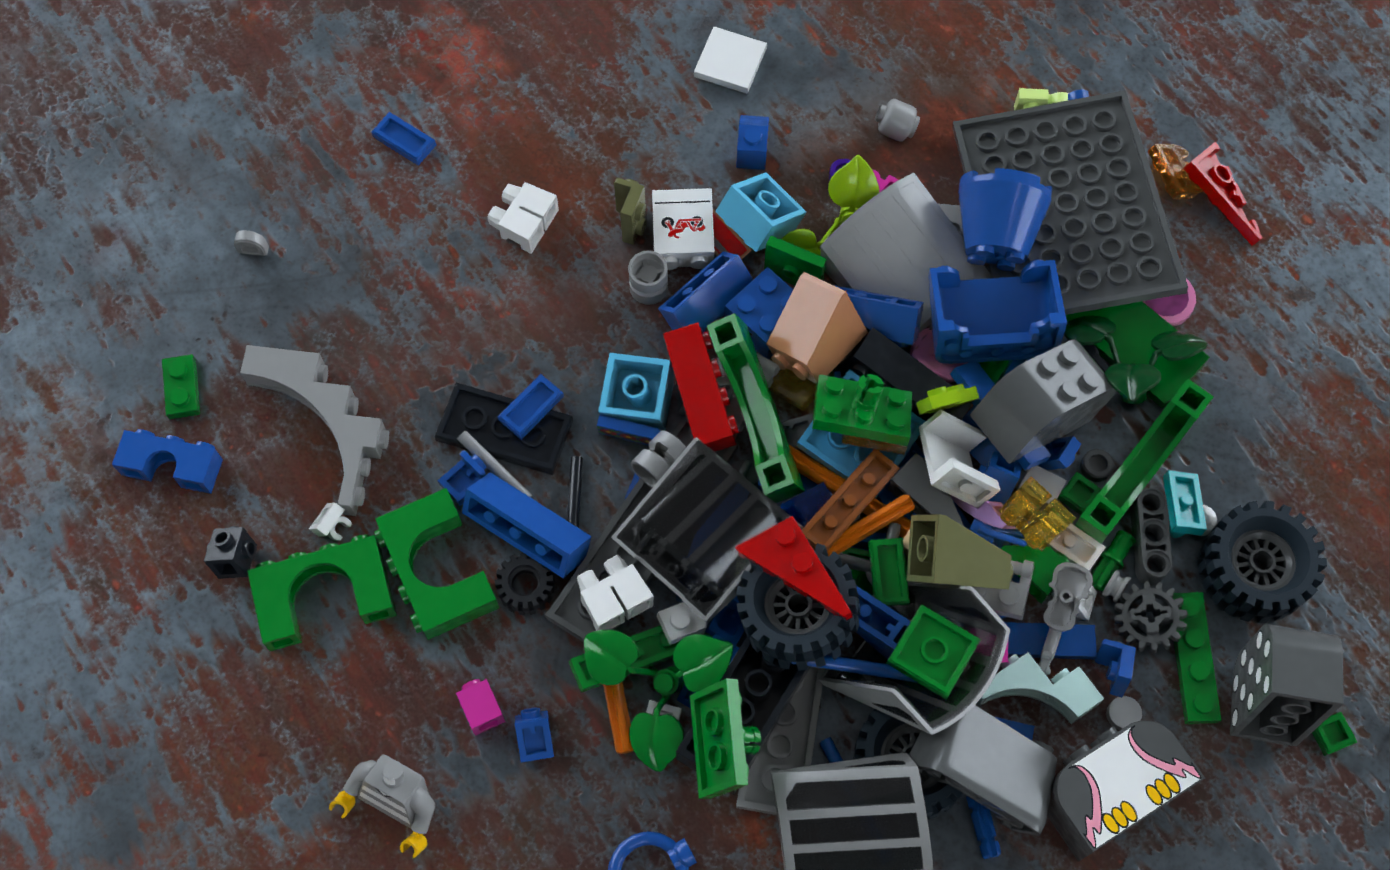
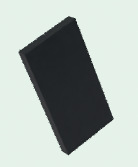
[435,382,573,475]

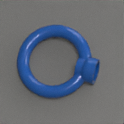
[608,831,697,870]

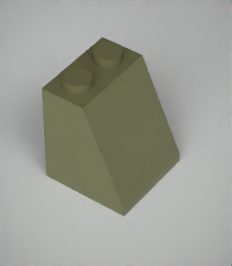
[906,514,1013,590]

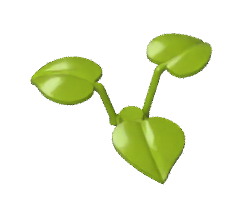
[781,155,879,256]

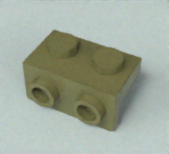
[614,178,647,245]

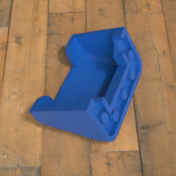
[928,259,1067,364]

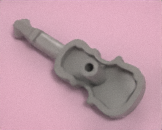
[1038,562,1093,676]

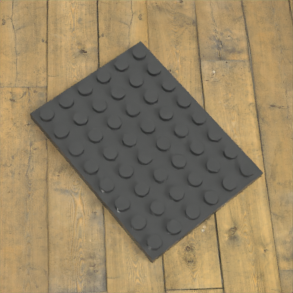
[952,90,1188,315]

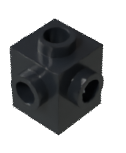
[204,526,257,579]

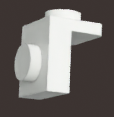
[657,602,708,645]

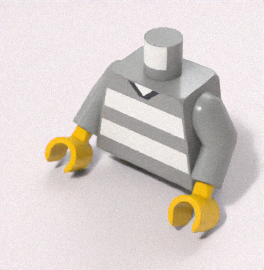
[329,754,435,858]

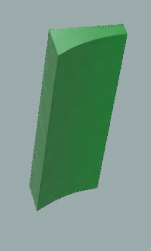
[1066,301,1210,409]

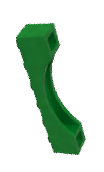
[707,313,805,503]
[1074,378,1214,544]

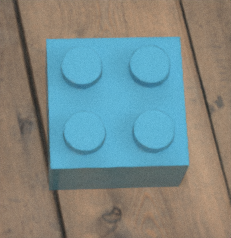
[715,172,807,252]
[598,353,675,430]

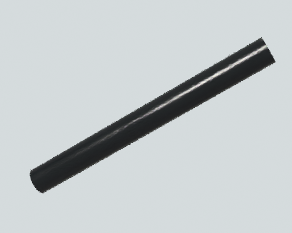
[563,456,583,580]

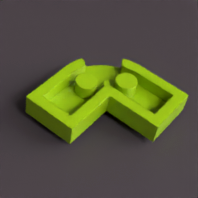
[916,384,979,415]

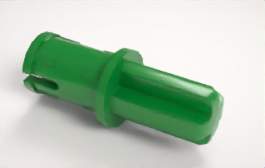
[1092,530,1136,592]

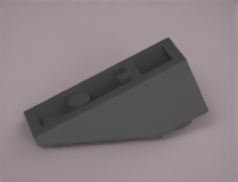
[888,453,964,526]

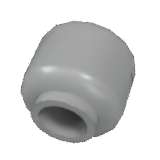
[875,98,920,142]

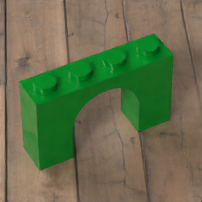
[374,488,499,640]
[247,534,397,651]

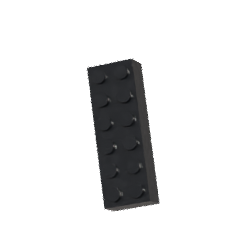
[676,590,822,795]

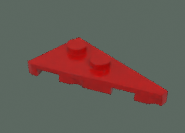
[1183,142,1263,246]
[735,516,853,620]

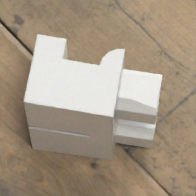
[487,182,559,254]
[577,555,654,631]

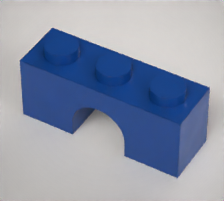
[112,429,223,494]

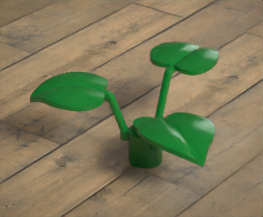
[584,629,733,772]

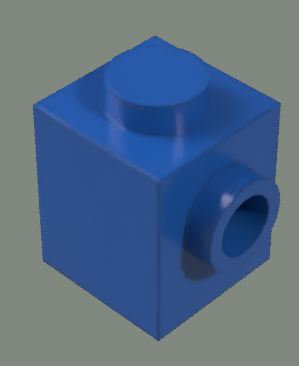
[978,451,1022,506]

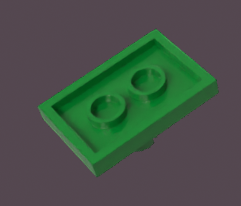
[812,374,912,446]
[690,678,761,799]

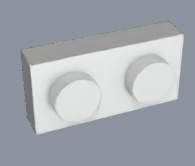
[1035,511,1106,570]

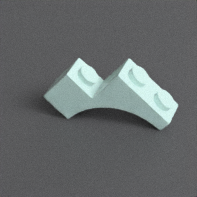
[974,652,1104,724]

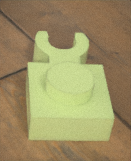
[1014,88,1068,110]

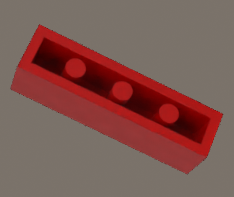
[663,322,739,455]

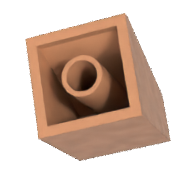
[766,272,868,383]

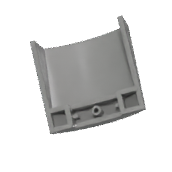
[820,173,991,350]

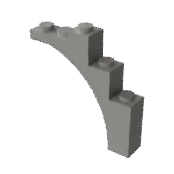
[240,345,389,516]

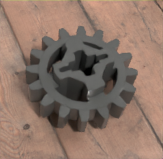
[1114,581,1187,653]

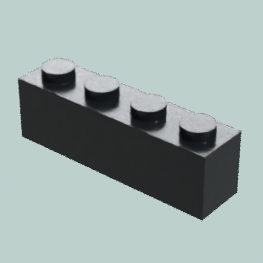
[844,328,972,421]

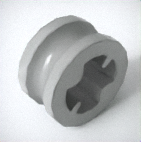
[1102,570,1131,603]

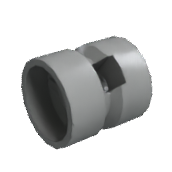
[628,251,668,305]
[631,430,686,488]

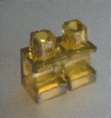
[999,476,1076,552]

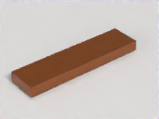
[802,448,900,551]

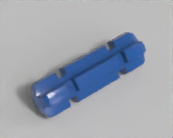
[966,796,1001,859]

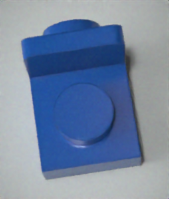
[1095,639,1136,698]
[514,707,554,763]

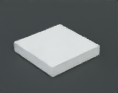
[694,27,767,94]

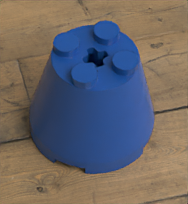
[958,168,1052,271]

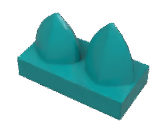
[1163,470,1207,538]

